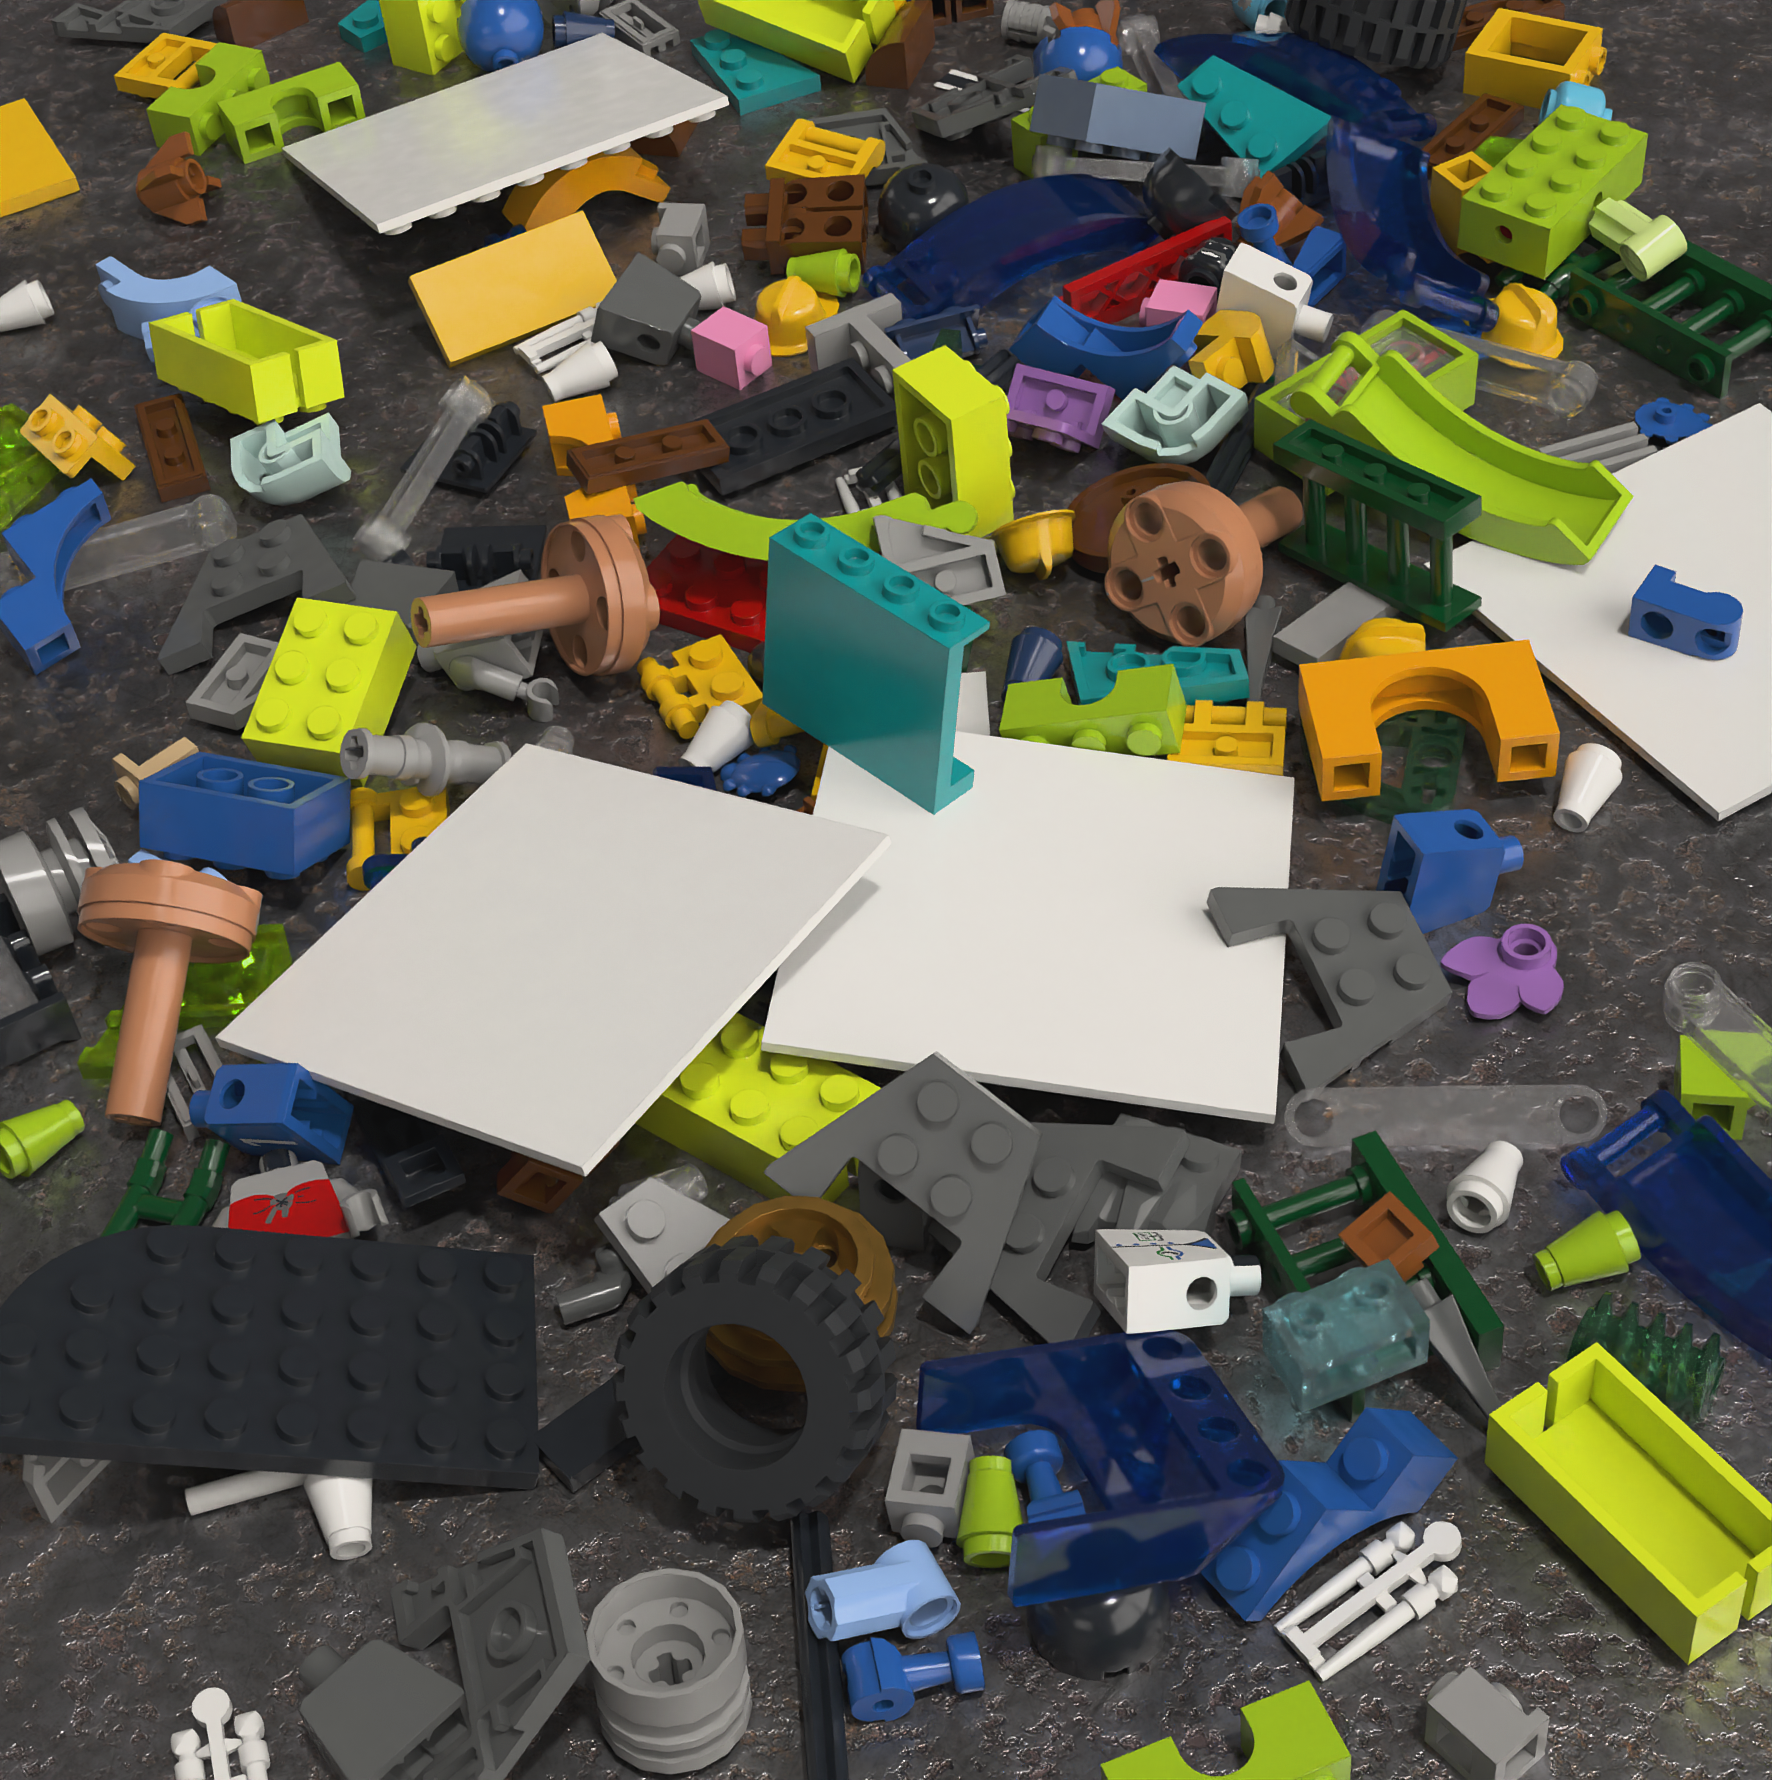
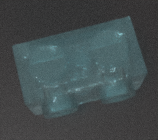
[1263,1258,1430,1413]

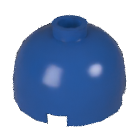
[457,0,544,72]
[1033,26,1123,81]

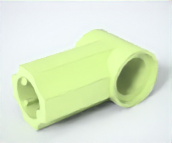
[1589,197,1688,281]

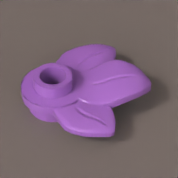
[1441,924,1564,1020]

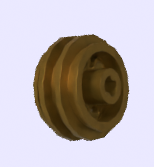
[705,1195,898,1392]

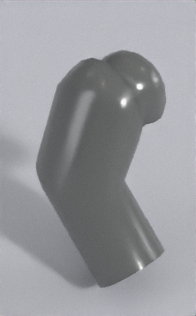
[555,1242,636,1326]

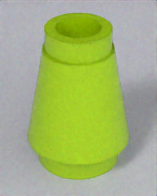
[786,248,861,297]
[0,1099,85,1179]
[1532,1210,1641,1292]
[956,1456,1028,1568]

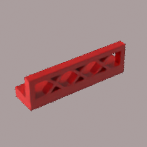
[1045,216,1232,325]

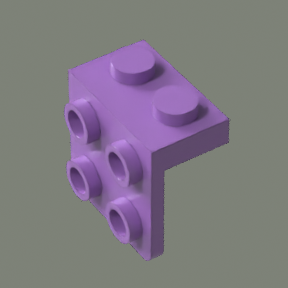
[1007,363,1115,454]

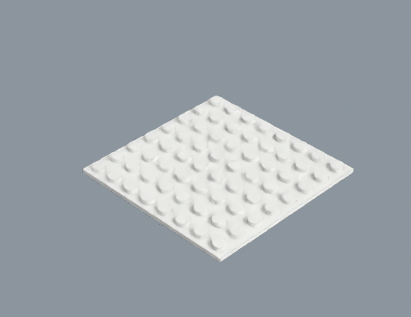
[282,33,729,235]
[1423,403,1772,821]
[761,731,1295,1124]
[215,743,892,1177]

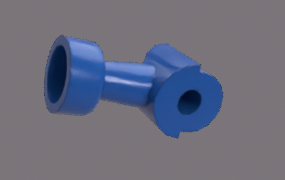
[1237,203,1293,266]
[1004,1430,1090,1561]
[841,1630,985,1722]

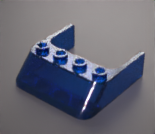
[916,1330,1285,1607]

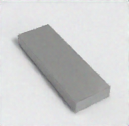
[1272,581,1401,665]

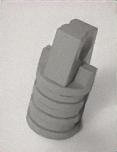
[1001,0,1060,44]

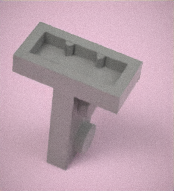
[805,293,911,401]

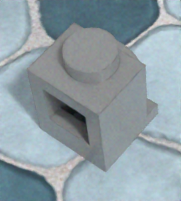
[651,202,711,276]
[885,1428,975,1548]
[1424,1666,1550,1780]

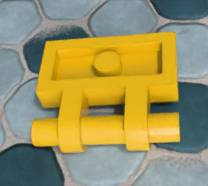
[637,634,763,739]
[1167,700,1287,776]

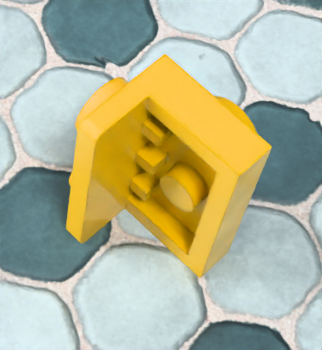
[20,394,136,481]

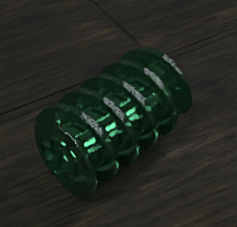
[1566,1291,1726,1423]

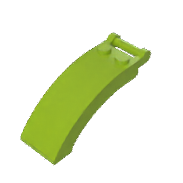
[1290,331,1634,565]
[633,481,978,561]

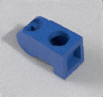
[1628,564,1743,660]

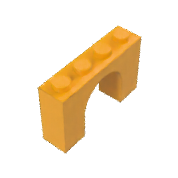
[1298,640,1560,801]

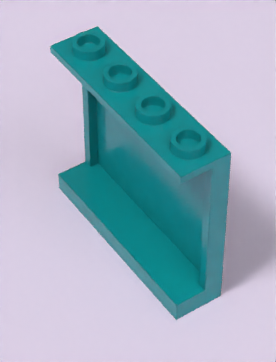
[762,513,990,815]

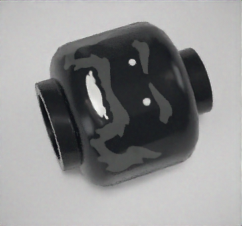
[1178,237,1238,303]

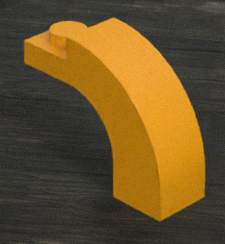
[502,147,671,233]

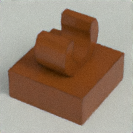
[1338,1191,1439,1291]

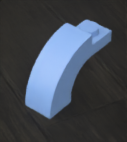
[95,256,242,340]

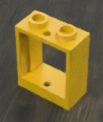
[1463,8,1607,109]

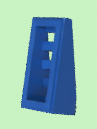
[1292,226,1346,307]

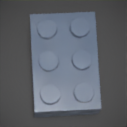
[1030,74,1206,163]

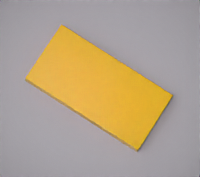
[0,98,80,218]
[408,210,617,368]

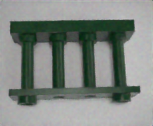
[1567,240,1772,399]
[1273,419,1482,632]
[1226,1130,1504,1423]

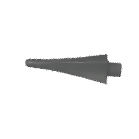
[1244,595,1282,707]
[1403,1277,1502,1420]

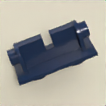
[884,304,988,360]

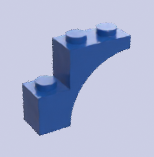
[1009,296,1203,400]
[0,479,112,676]
[1199,1407,1458,1621]

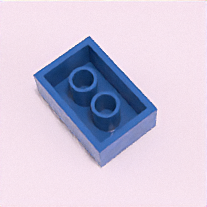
[139,752,351,880]

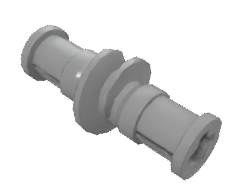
[340,723,512,797]

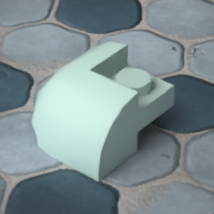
[1101,365,1249,465]
[230,412,351,506]

